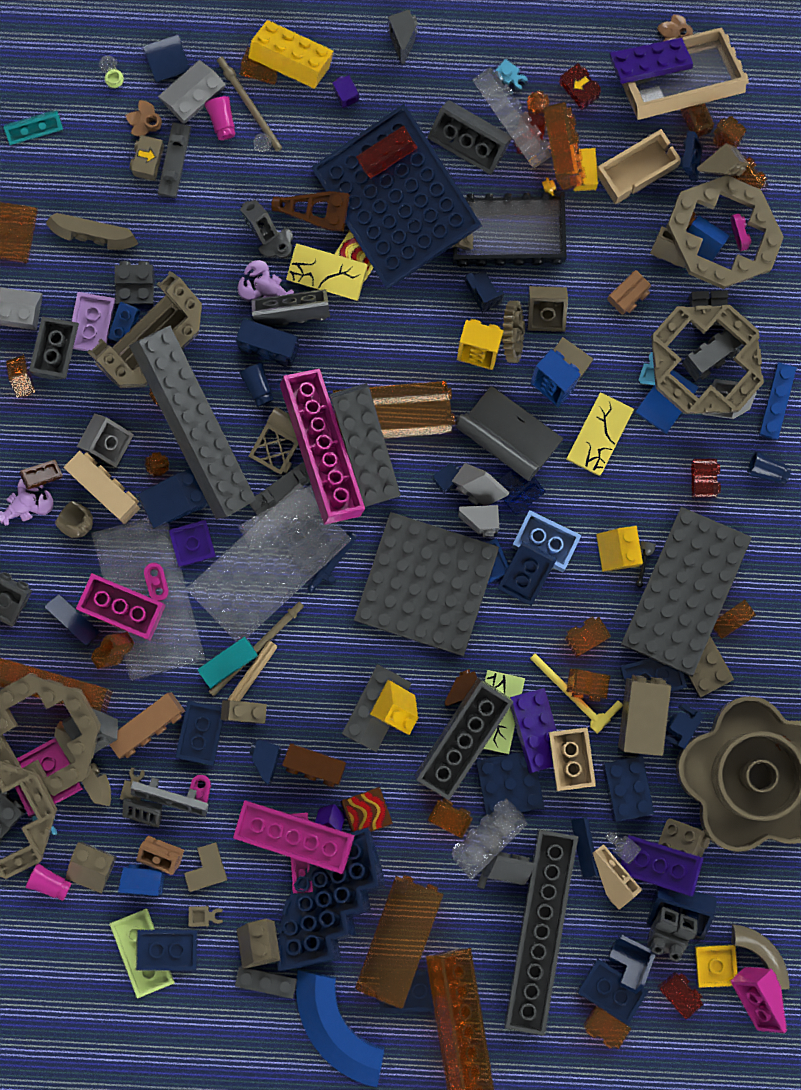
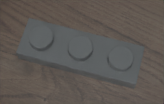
[235,966,297,999]

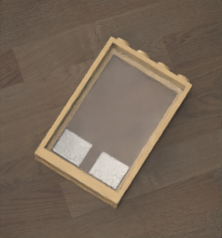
[622,28,748,120]

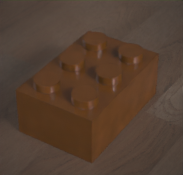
[282,743,347,787]

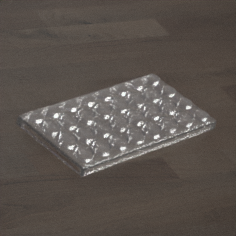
[186,483,352,642]
[91,517,206,681]

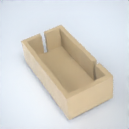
[597,129,681,205]
[63,451,141,525]

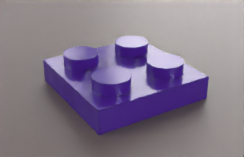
[169,520,216,568]

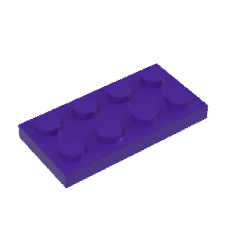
[610,37,693,84]
[510,688,557,773]
[621,835,704,896]

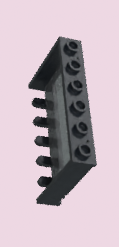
[453,192,567,267]

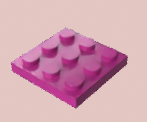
[15,738,83,817]

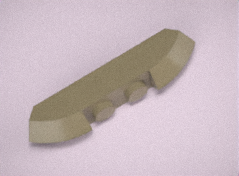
[46,213,138,250]
[54,721,111,806]

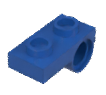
[108,302,140,342]

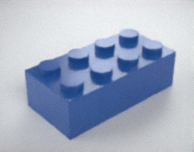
[530,349,581,408]

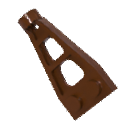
[271,191,350,232]

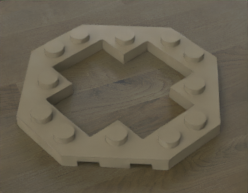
[666,175,784,289]
[651,305,764,414]
[0,673,101,795]
[0,761,57,879]

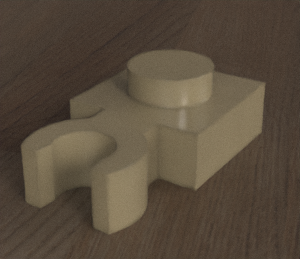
[120,768,145,800]
[189,906,223,927]

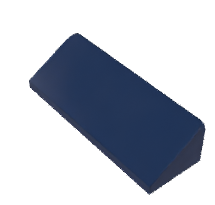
[44,594,101,647]
[571,817,599,878]

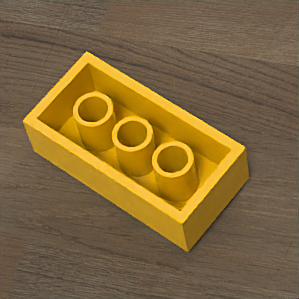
[248,20,334,89]
[457,319,504,370]

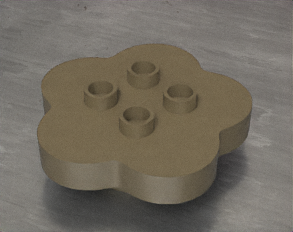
[676,696,801,852]

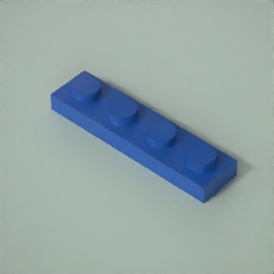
[759,362,797,440]

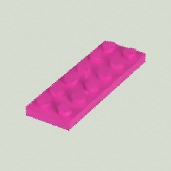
[233,800,355,874]

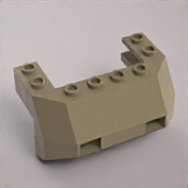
[87,271,202,388]

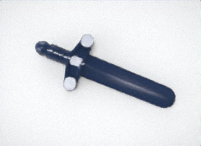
[308,532,357,592]

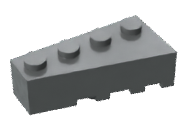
[682,315,748,381]

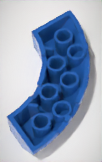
[296,970,384,1087]

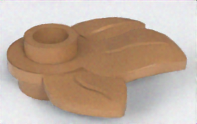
[657,15,693,41]
[125,100,162,137]

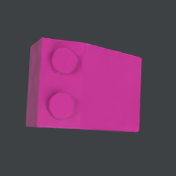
[730,967,787,1033]

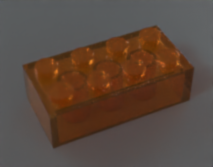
[543,102,586,190]

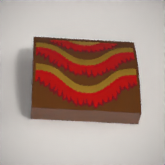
[341,787,393,833]

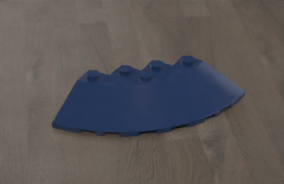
[277,827,386,971]

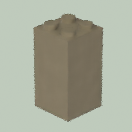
[618,675,671,756]

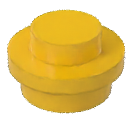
[542,177,557,196]

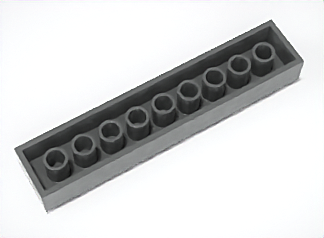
[129,326,256,519]
[504,829,578,1036]

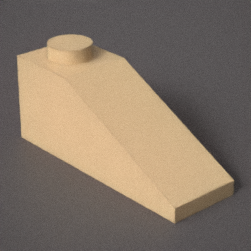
[593,844,642,910]

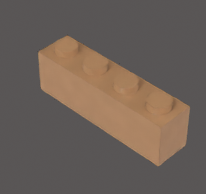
[109,692,185,759]

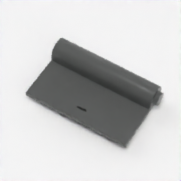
[455,386,563,481]

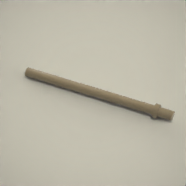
[209,602,304,696]

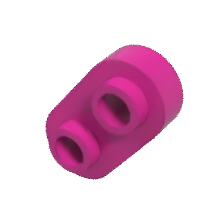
[731,213,751,251]
[144,563,169,601]
[190,775,211,803]

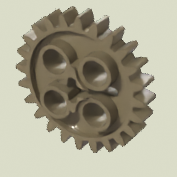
[502,301,525,363]

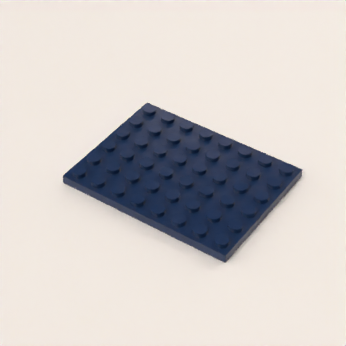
[311,104,482,289]

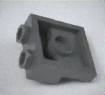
[115,261,154,306]
[0,572,33,627]
[0,789,25,840]

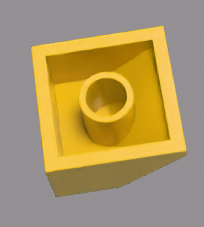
[596,526,643,572]
[370,680,418,735]

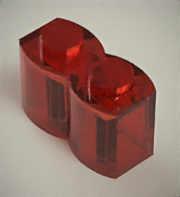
[691,459,721,498]

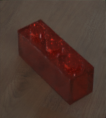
[356,126,418,179]

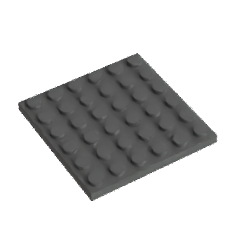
[354,512,500,657]

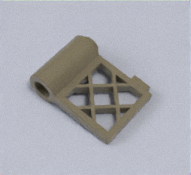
[249,407,299,475]

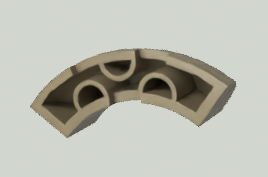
[731,924,789,989]

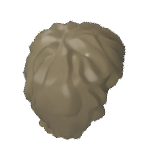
[55,501,93,538]

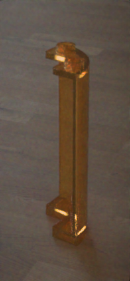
[333,381,455,442]
[355,874,444,1009]

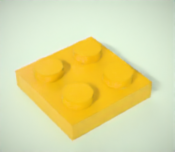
[695,945,738,988]

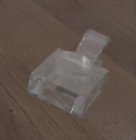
[605,831,641,864]

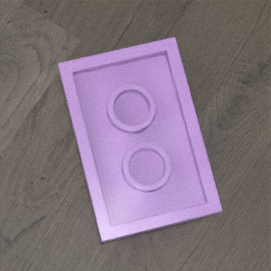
[72,292,115,351]

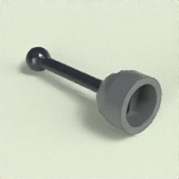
[636,541,656,588]

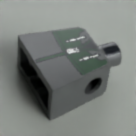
[240,199,279,246]

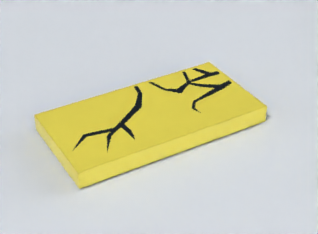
[286,243,368,301]
[566,392,634,476]

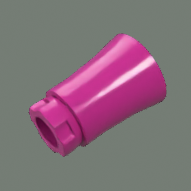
[204,96,235,140]
[26,863,72,901]

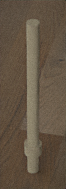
[217,57,282,152]

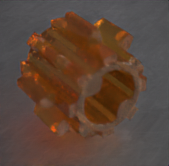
[526,91,550,115]
[145,452,169,477]

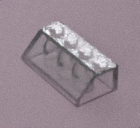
[452,798,528,880]

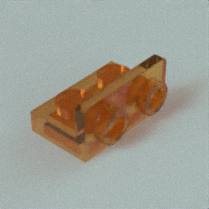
[240,47,278,85]
[731,155,768,190]

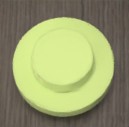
[105,69,124,88]

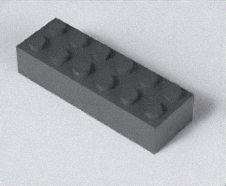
[330,383,401,507]
[414,678,513,800]

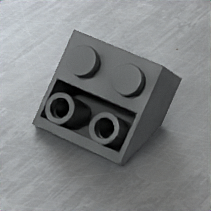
[483,850,535,885]

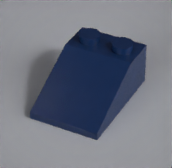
[138,469,208,529]

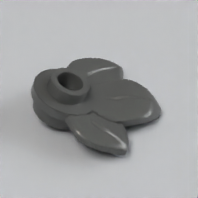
[258,227,293,258]

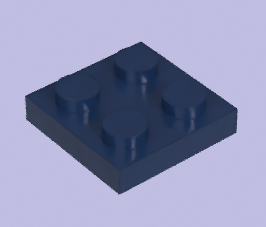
[681,131,703,181]

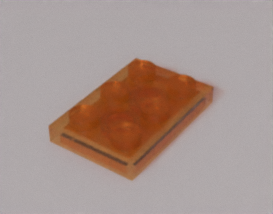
[0,202,38,263]

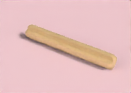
[228,641,277,701]

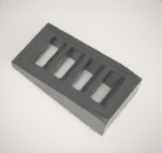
[122,798,163,827]

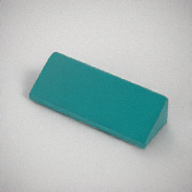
[4,110,63,145]
[197,637,258,689]

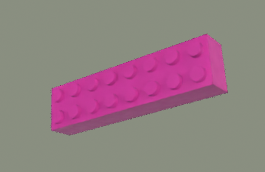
[280,368,365,525]

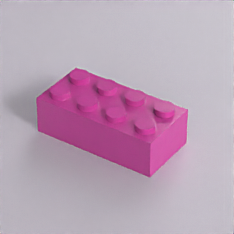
[76,573,166,641]

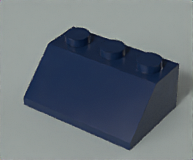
[647,886,717,940]

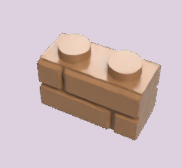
[607,270,651,315]
[136,836,184,875]

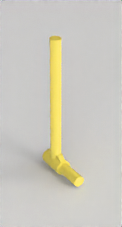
[530,653,623,734]

